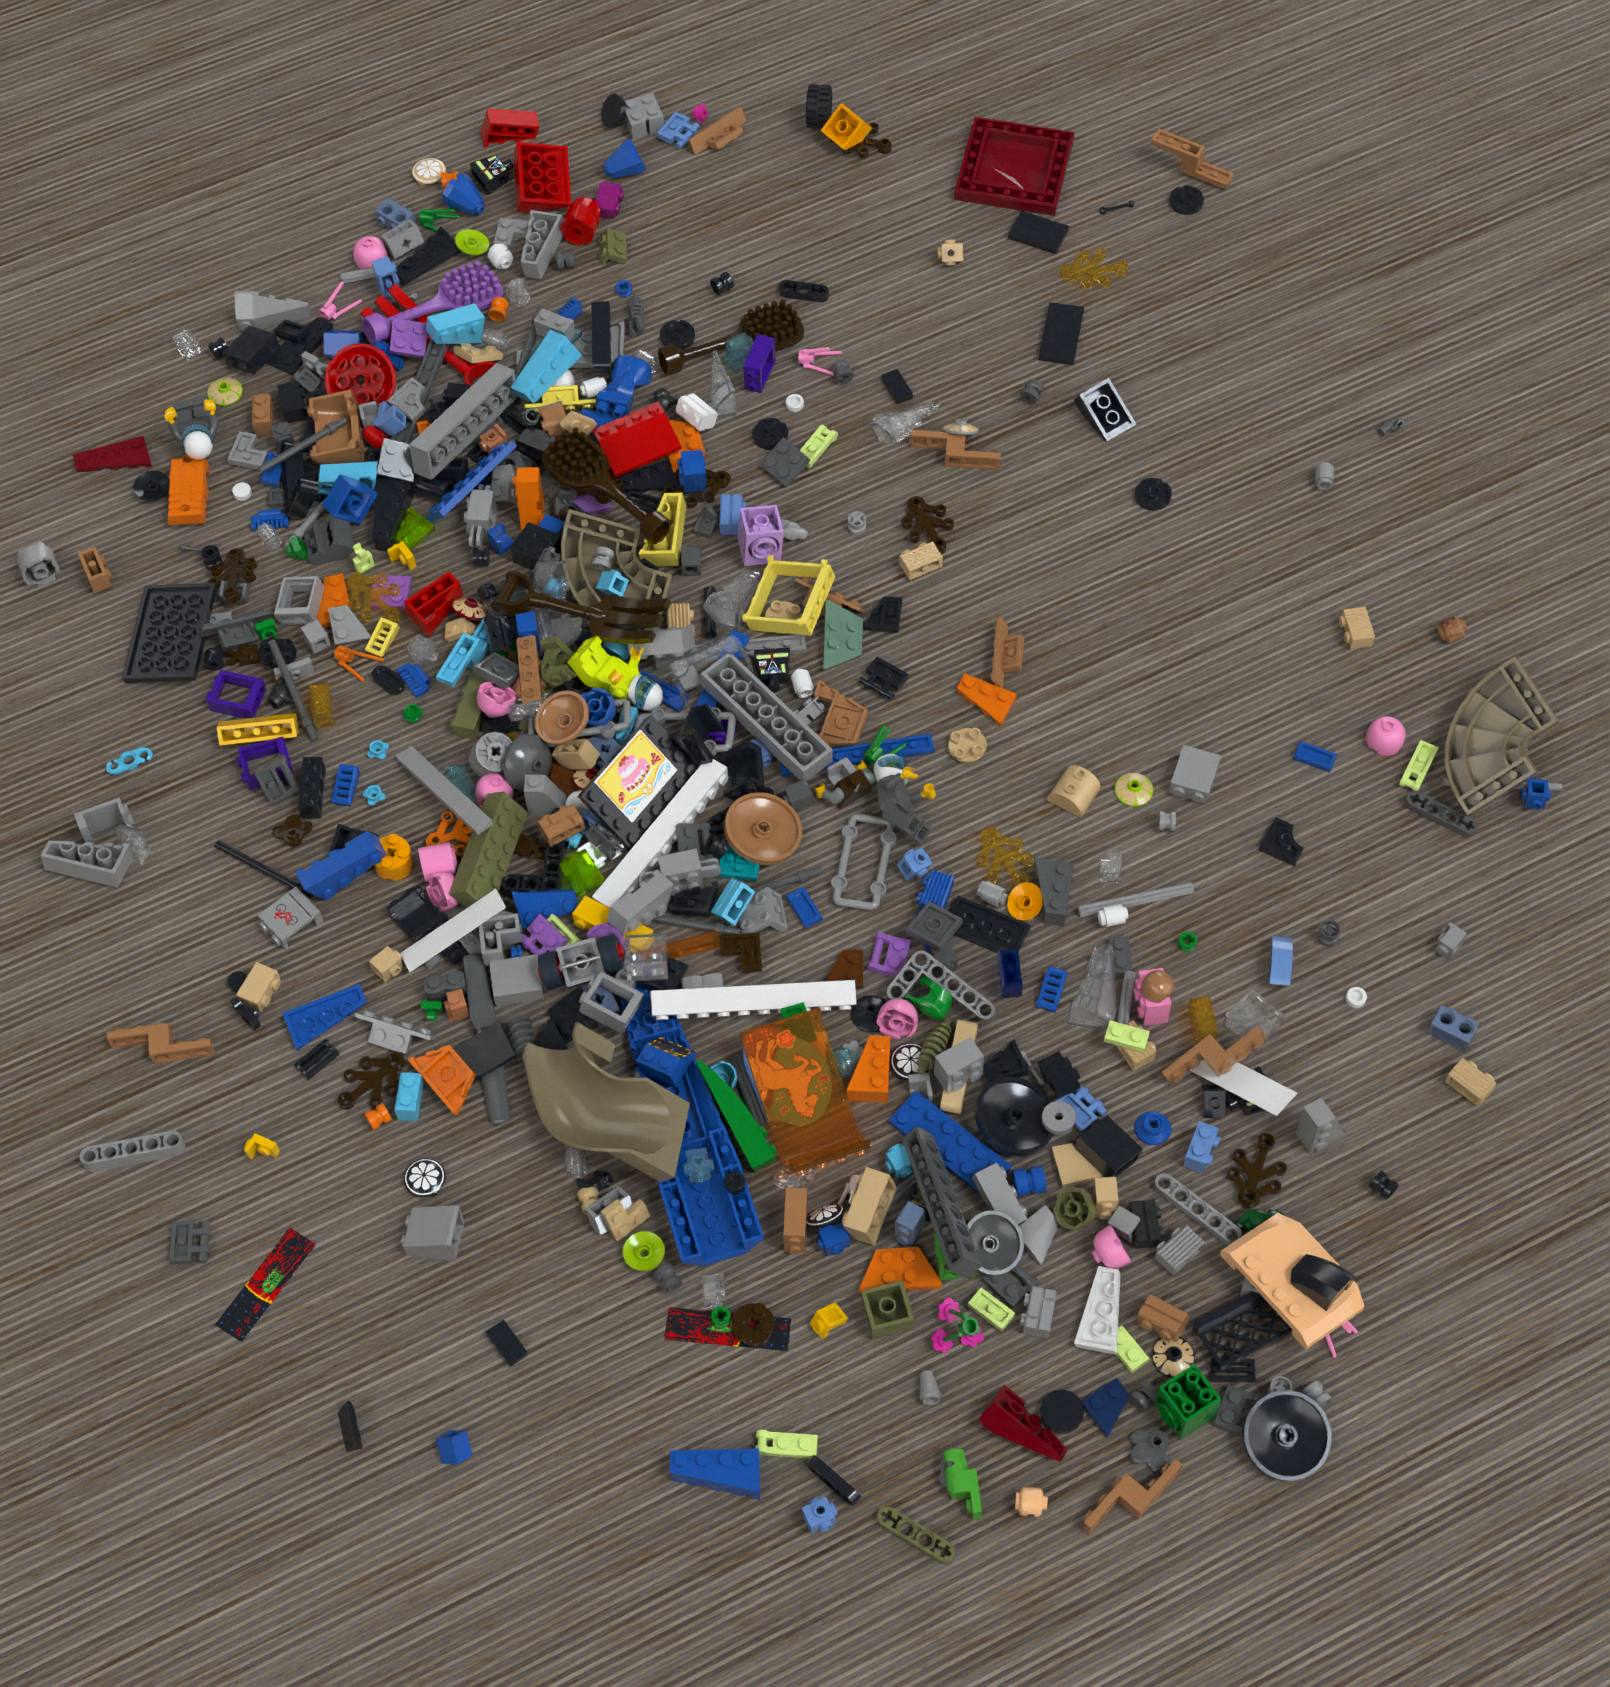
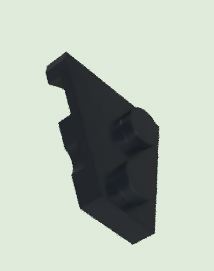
[863,596,903,633]
[484,614,517,654]

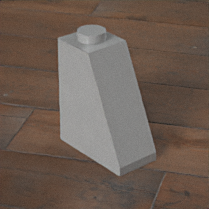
[524,774,568,816]

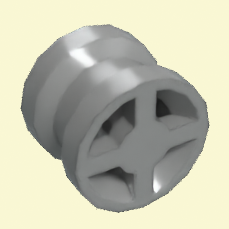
[848,511,866,535]
[1158,811,1176,831]

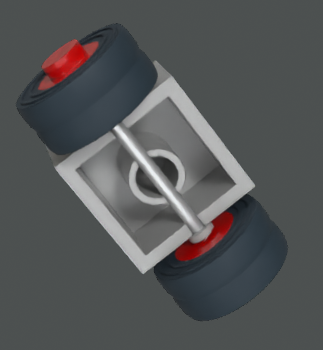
[538,934,625,990]

